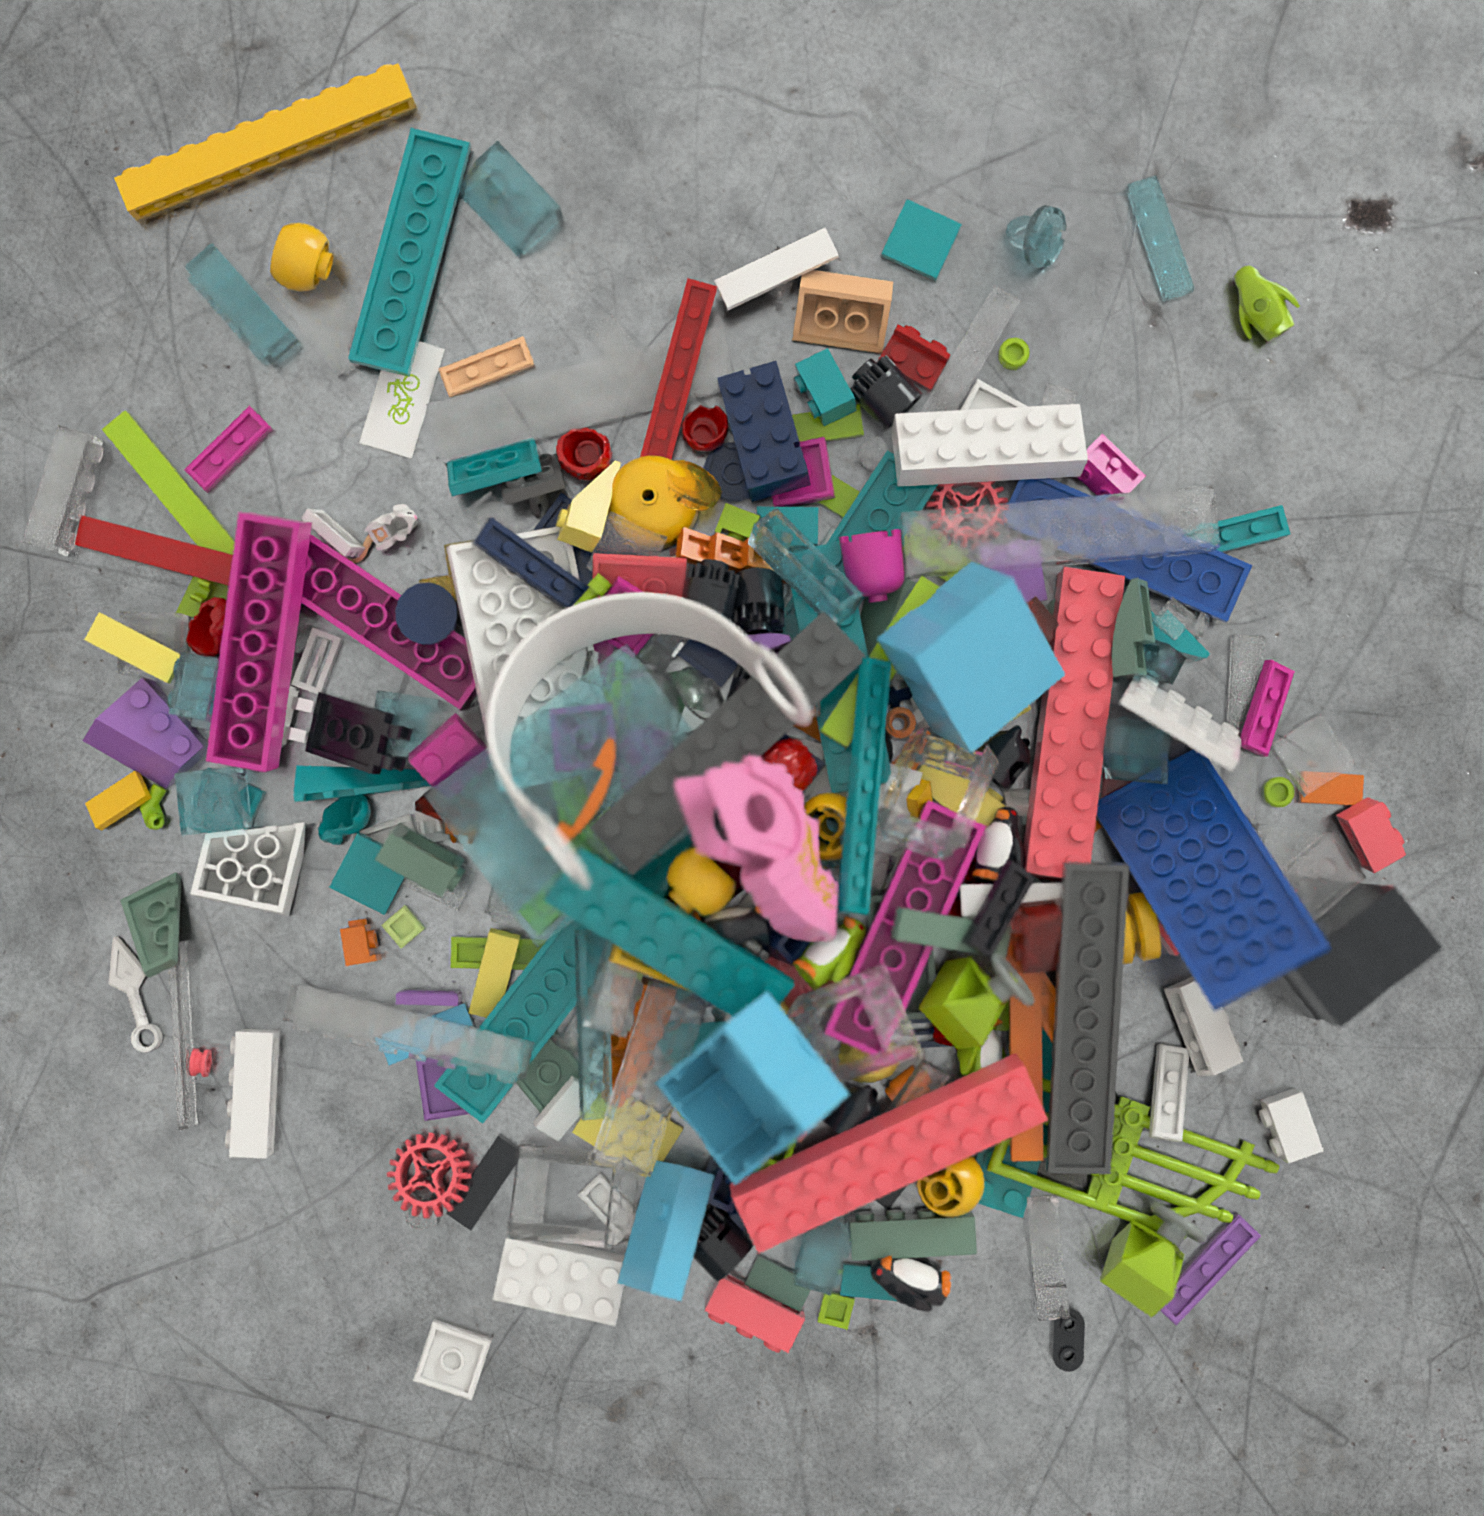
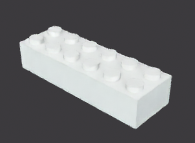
[891,404,1088,487]

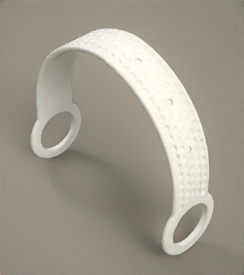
[486,592,811,890]

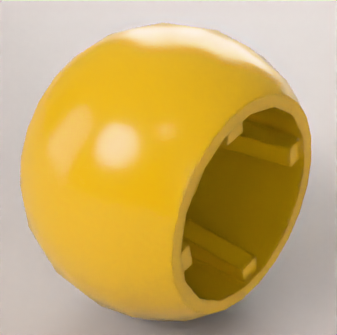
[270,223,334,292]
[804,792,847,861]
[666,847,736,916]
[917,1155,985,1217]

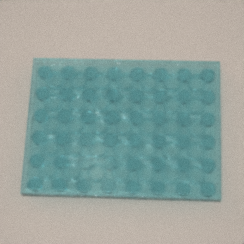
[424,644,718,947]

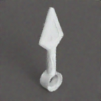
[108,936,163,1052]

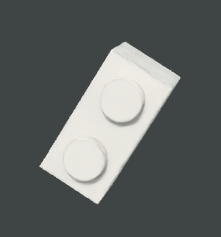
[1259,1088,1324,1164]

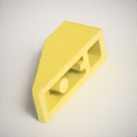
[556,461,621,552]

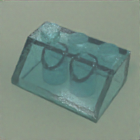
[458,140,563,259]

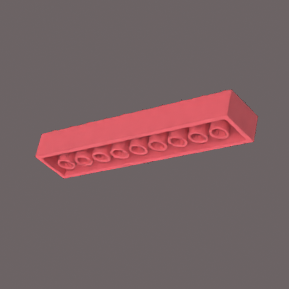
[1023,567,1125,882]
[729,1053,1048,1253]

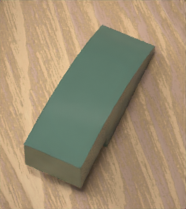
[1112,578,1155,679]

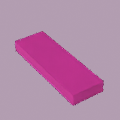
[184,406,273,493]
[1240,660,1295,757]

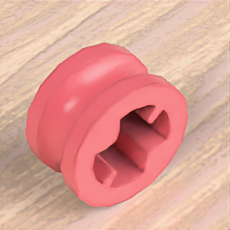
[189,1048,212,1077]

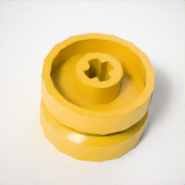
[1123,892,1161,965]

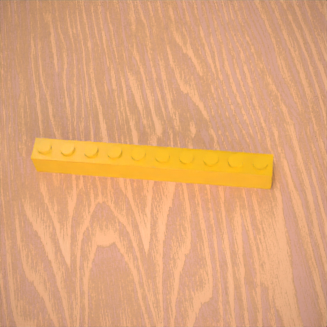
[114,64,417,220]

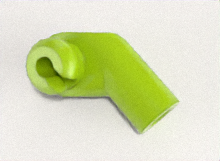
[140,783,167,830]

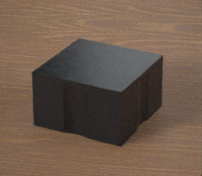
[1276,883,1443,1028]

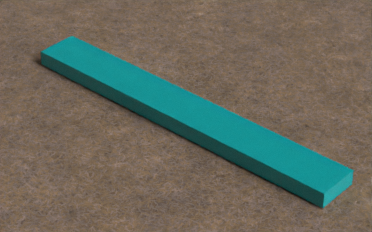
[837,657,891,915]

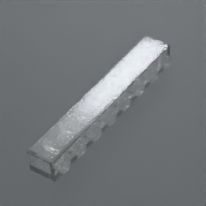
[283,984,535,1084]

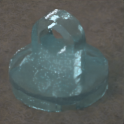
[1006,205,1067,268]

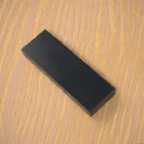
[962,860,1035,959]
[446,1135,524,1230]

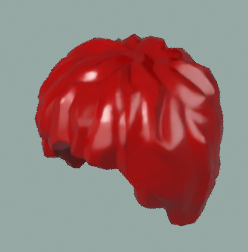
[556,428,613,481]
[185,597,227,658]
[760,738,817,792]

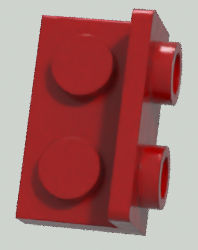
[878,324,951,392]

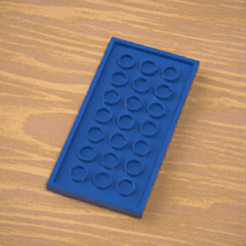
[1096,749,1331,1012]

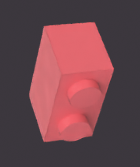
[1336,797,1406,873]

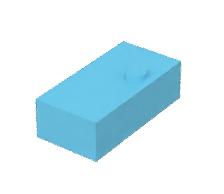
[617,1159,714,1301]

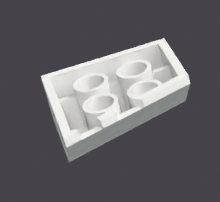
[190,822,306,916]

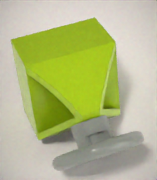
[919,953,1035,1049]
[1100,1203,1207,1317]

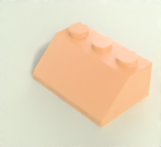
[792,270,893,353]

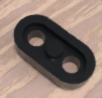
[1051,1306,1085,1372]

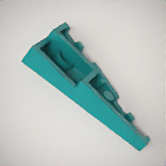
[293,765,432,802]

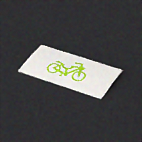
[359,341,445,459]

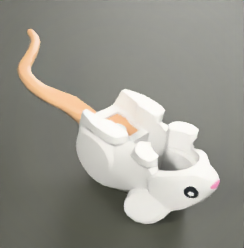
[336,504,418,563]

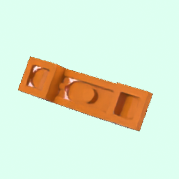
[545,737,617,851]

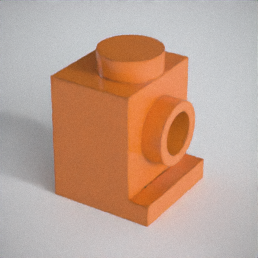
[340,918,382,966]

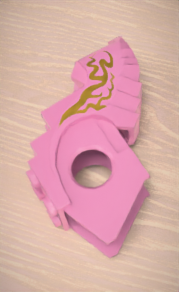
[674,756,839,941]

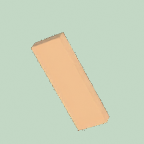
[438,336,535,399]

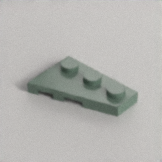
[120,872,181,978]

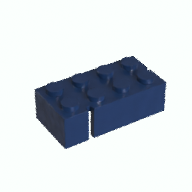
[717,361,811,502]

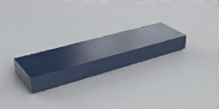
[472,517,589,609]

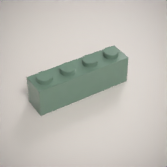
[848,1208,977,1261]

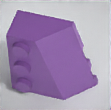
[82,677,208,789]

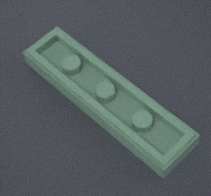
[891,907,1012,958]

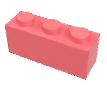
[705,1274,805,1353]

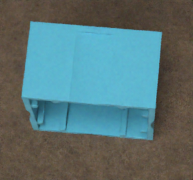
[877,561,1065,753]
[655,991,849,1185]

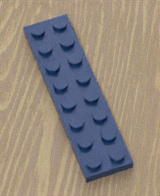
[1002,478,1252,623]

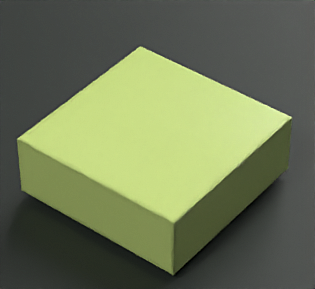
[381,905,426,949]

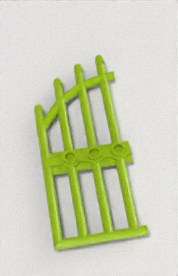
[987,1078,1279,1240]

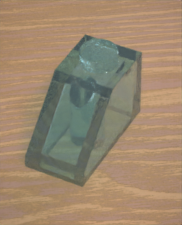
[1143,639,1186,685]

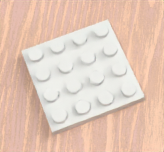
[1120,675,1242,772]

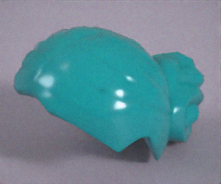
[318,794,371,845]

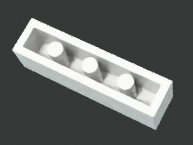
[225,1029,280,1159]

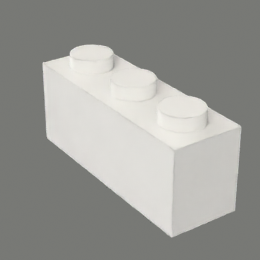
[1164,976,1244,1076]

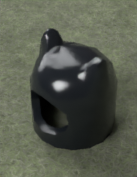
[969,725,1031,792]
[821,1084,881,1134]

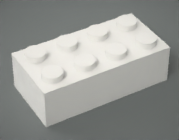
[493,1231,625,1326]

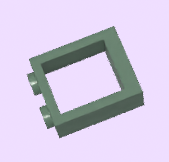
[375,823,465,897]

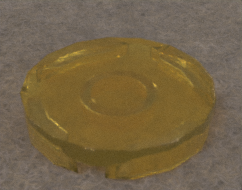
[666,460,722,511]

